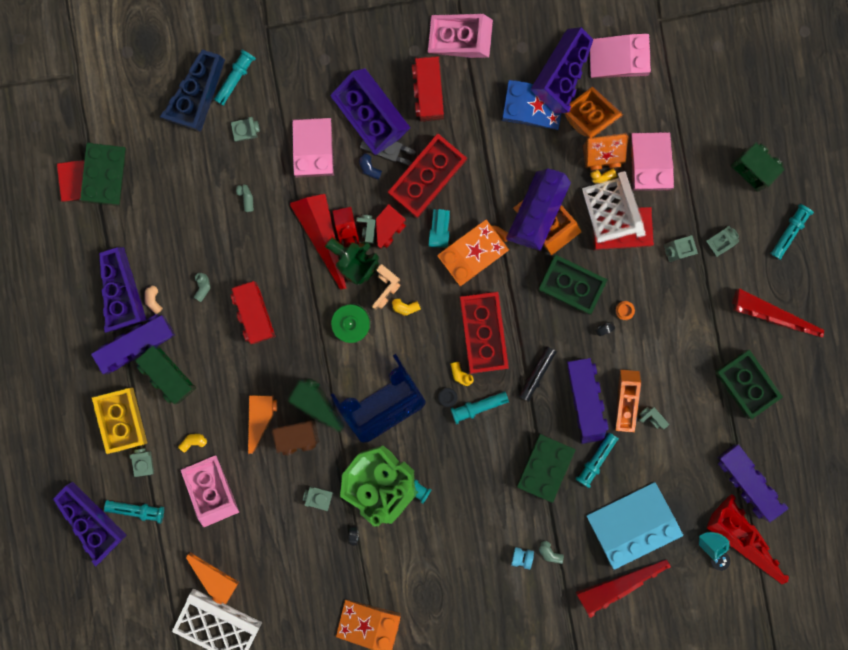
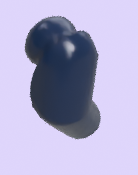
[359,154,382,180]

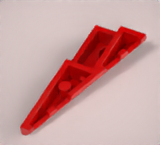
[290,194,347,290]
[732,288,824,338]
[707,494,789,584]
[576,559,671,617]

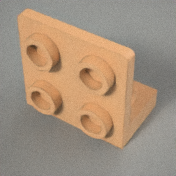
[372,264,401,310]

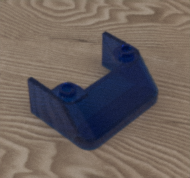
[330,354,426,442]

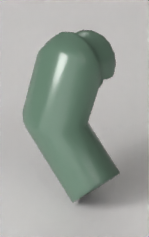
[236,184,254,212]
[194,273,211,302]
[539,541,564,564]

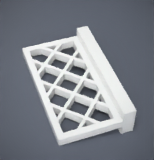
[582,171,645,243]
[172,589,262,650]

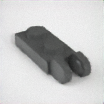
[360,140,416,166]

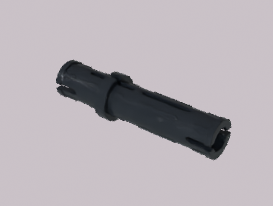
[519,346,557,402]

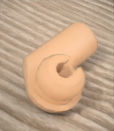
[144,286,163,314]

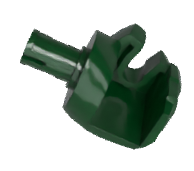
[325,237,379,285]

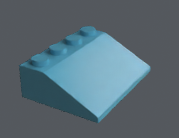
[586,482,683,570]

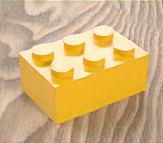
[92,388,147,454]

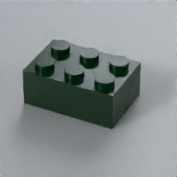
[80,143,126,207]
[730,143,785,192]
[538,255,608,315]
[136,345,196,404]
[715,350,783,420]
[516,433,576,503]

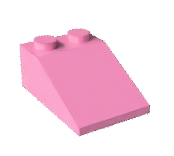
[428,14,493,58]
[590,34,651,78]
[293,118,334,177]
[631,133,674,191]
[181,455,239,527]

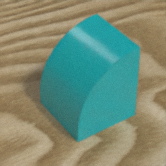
[699,532,729,561]

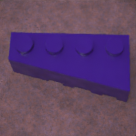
[530,27,594,113]

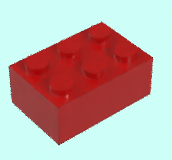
[412,57,444,122]
[592,207,654,250]
[230,281,276,344]

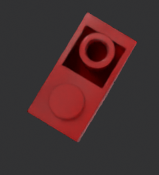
[376,204,406,249]
[333,207,360,247]

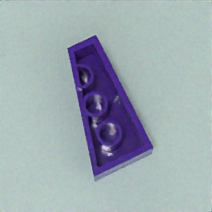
[100,247,147,333]
[91,314,176,374]
[567,358,609,444]
[717,444,789,522]
[53,482,127,567]

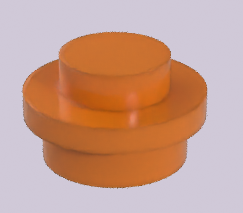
[615,301,635,320]

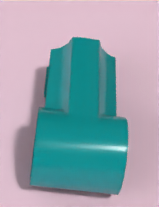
[429,209,450,248]

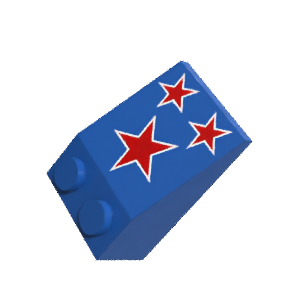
[502,80,561,130]

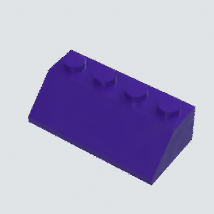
[330,68,410,155]
[506,168,571,251]

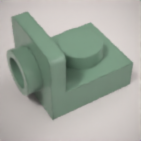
[231,117,260,142]
[356,215,376,244]
[706,226,739,257]
[664,235,698,262]
[638,407,670,430]
[129,448,154,477]
[303,486,333,511]

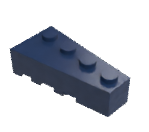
[160,50,225,132]

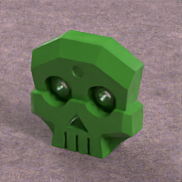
[340,445,419,526]

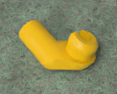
[590,168,618,184]
[392,298,421,316]
[450,362,474,386]
[178,434,207,453]

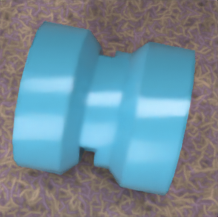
[511,547,534,570]

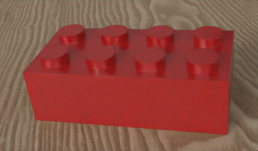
[388,134,467,219]
[460,292,509,374]

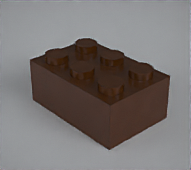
[273,419,319,455]

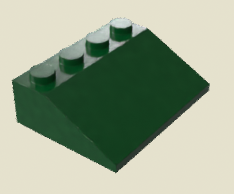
[288,378,345,432]

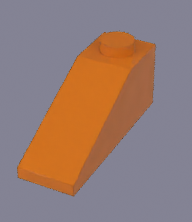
[615,370,641,432]
[248,395,277,454]
[186,552,239,604]

